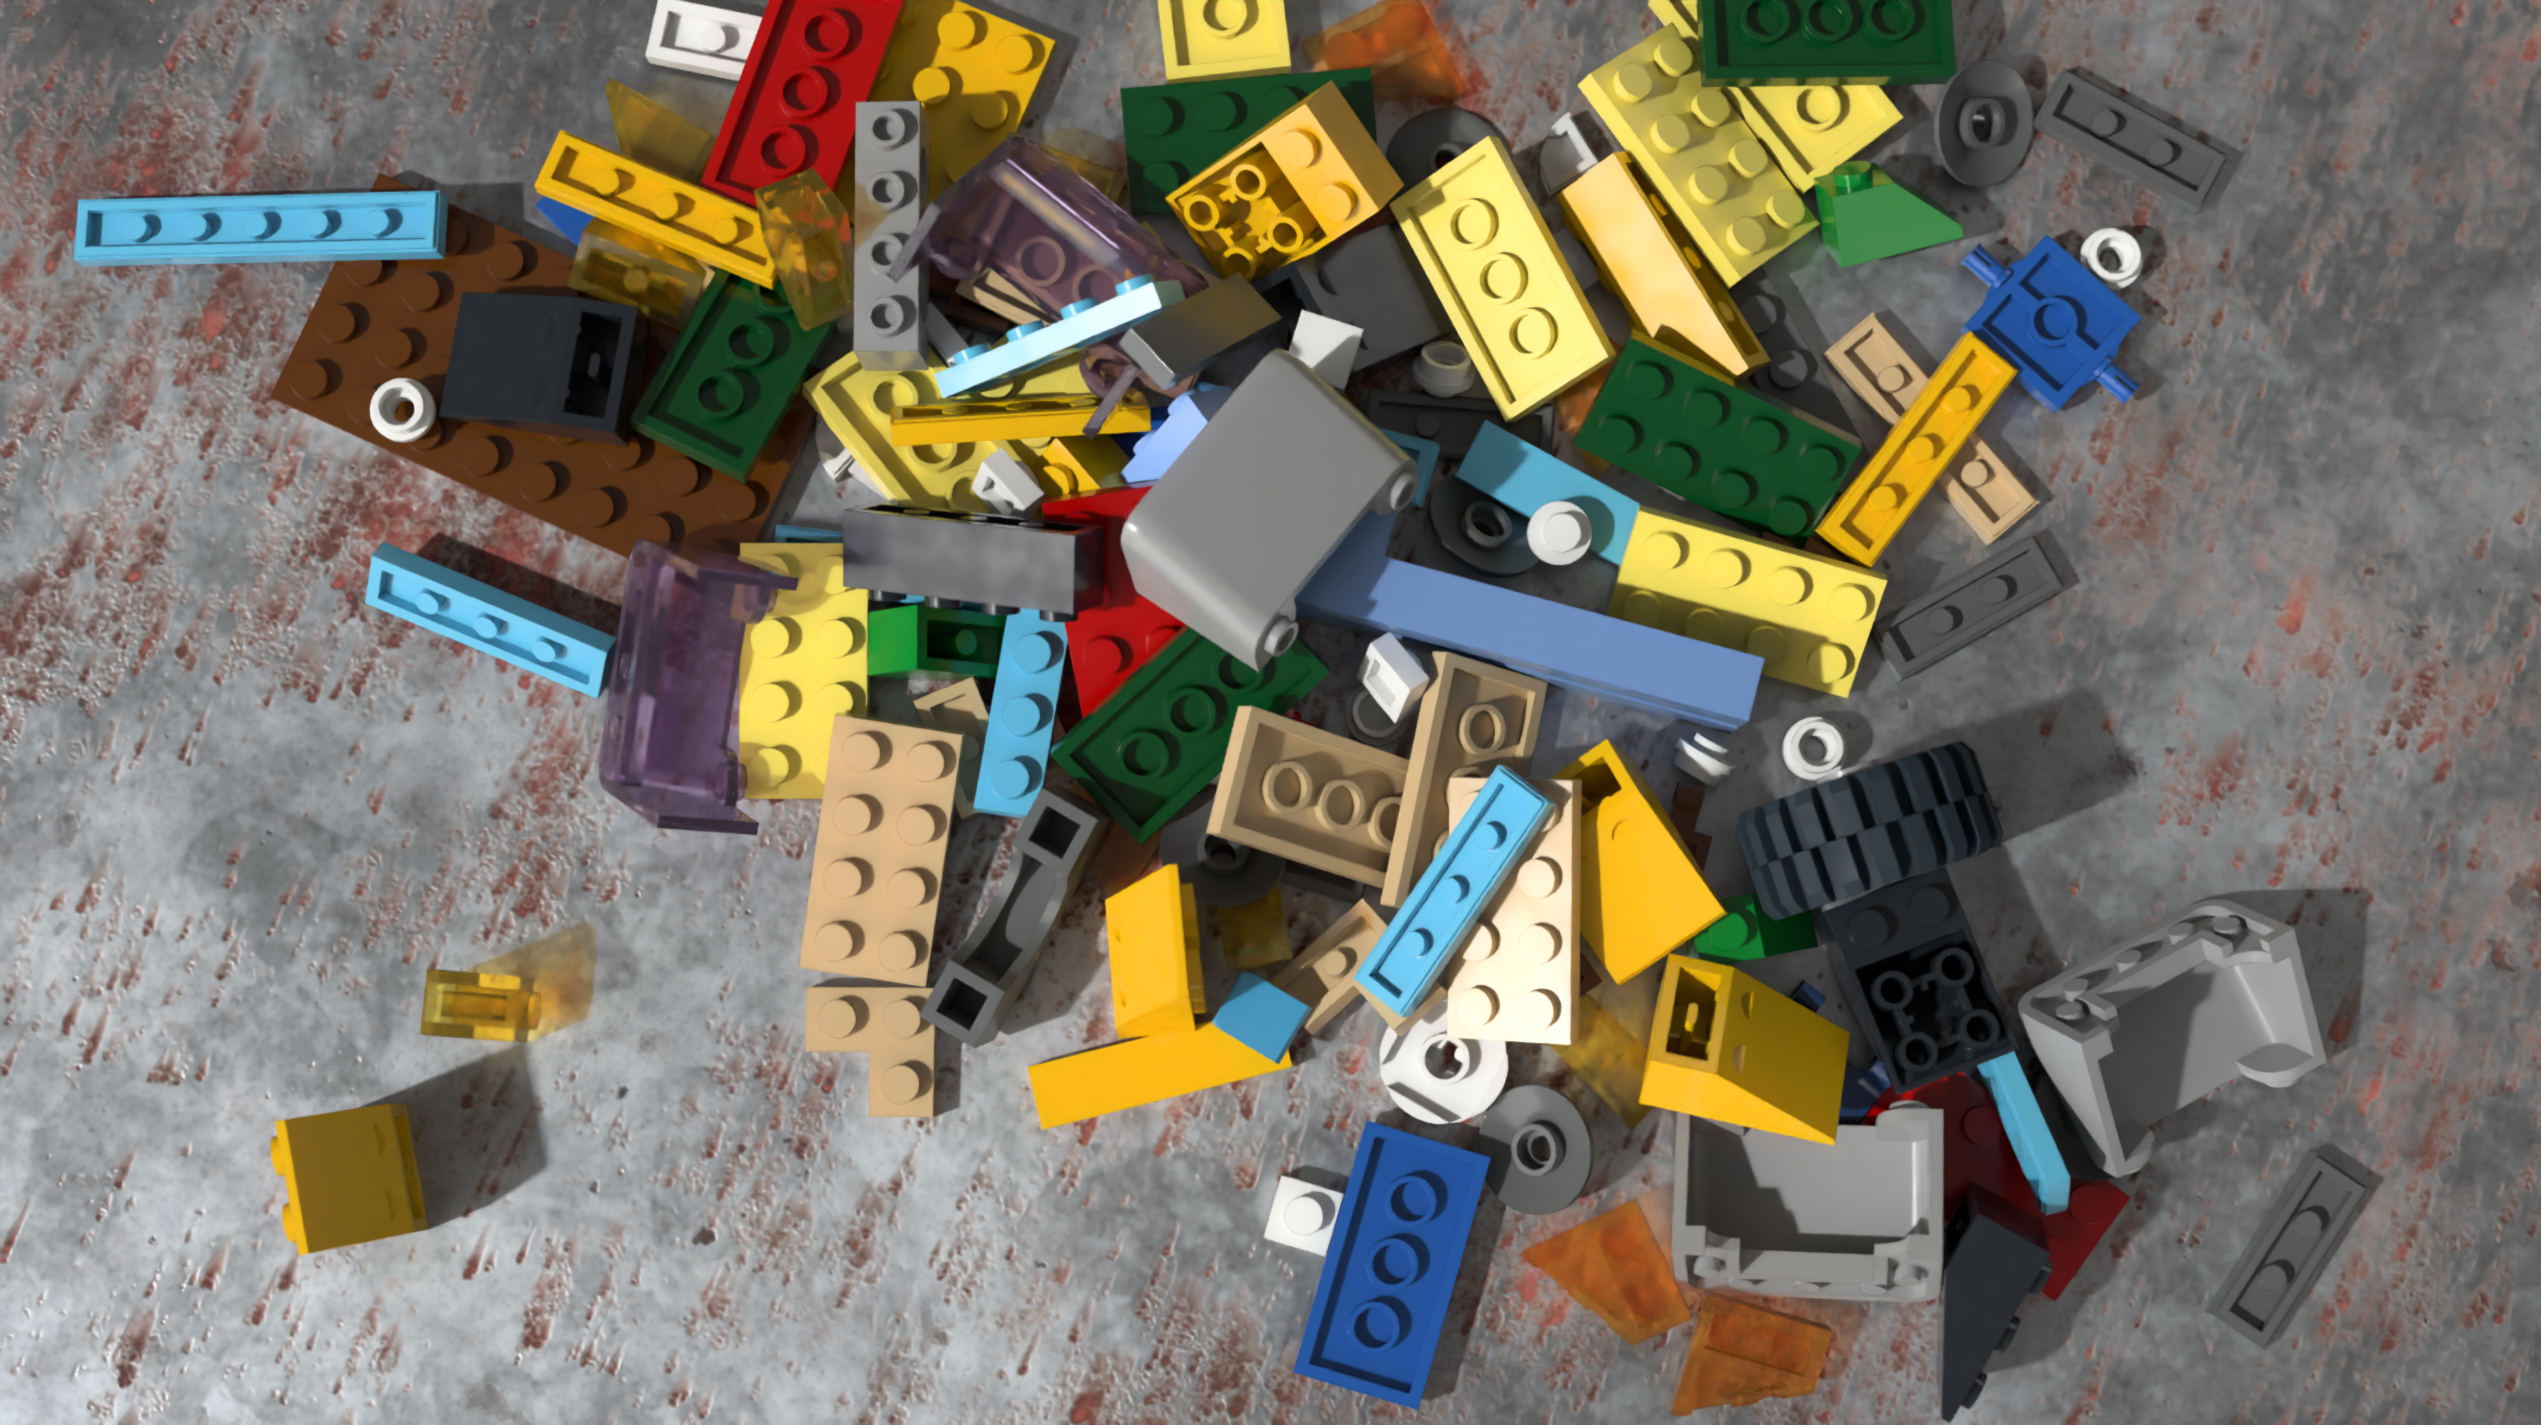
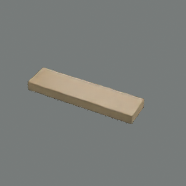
[1822,312,2039,546]

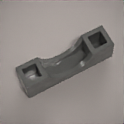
[919,785,1114,1049]

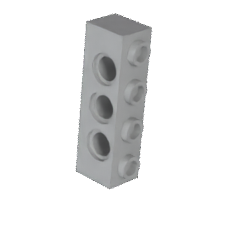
[853,101,930,371]

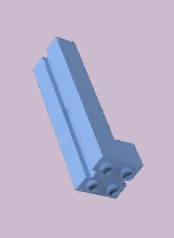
[1294,509,1765,735]

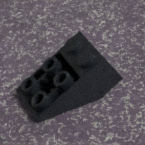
[1251,220,1457,394]
[439,292,652,447]
[1813,866,2020,1095]
[1936,1181,2054,1423]

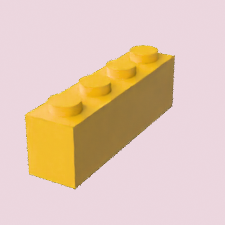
[1556,151,1771,381]

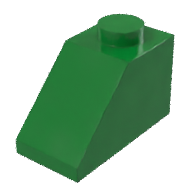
[1814,161,1964,268]
[868,605,1007,681]
[1686,892,1819,965]

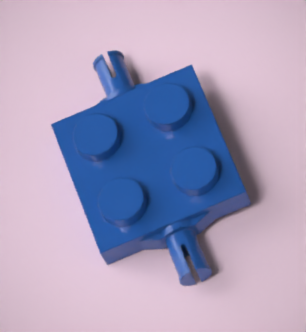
[1959,234,2142,414]

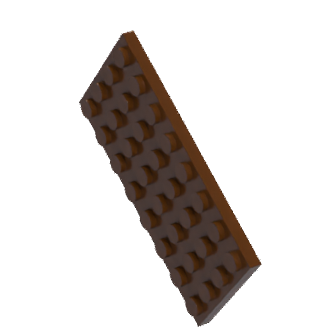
[269,172,823,606]

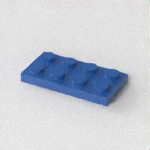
[1293,1120,1491,1410]

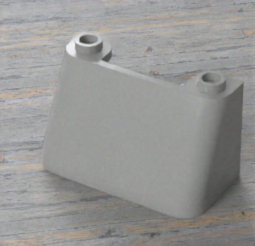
[1121,348,1419,672]
[2018,899,2327,1178]
[1671,1100,1943,1302]

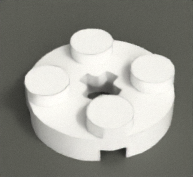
[1379,996,1508,1124]

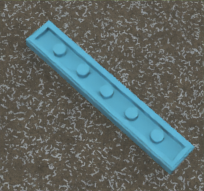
[74,191,448,267]

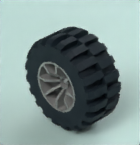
[1736,741,2003,921]

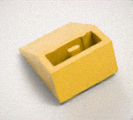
[1165,80,1404,284]
[1549,739,1727,986]
[1105,864,1207,1039]
[1639,953,1850,1146]
[270,1103,429,1255]

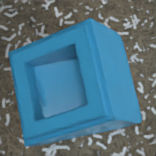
[1212,969,1312,1064]

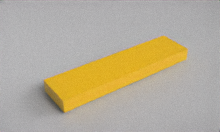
[534,130,798,290]
[1815,331,2018,569]
[889,392,1151,447]
[1027,1020,1293,1130]

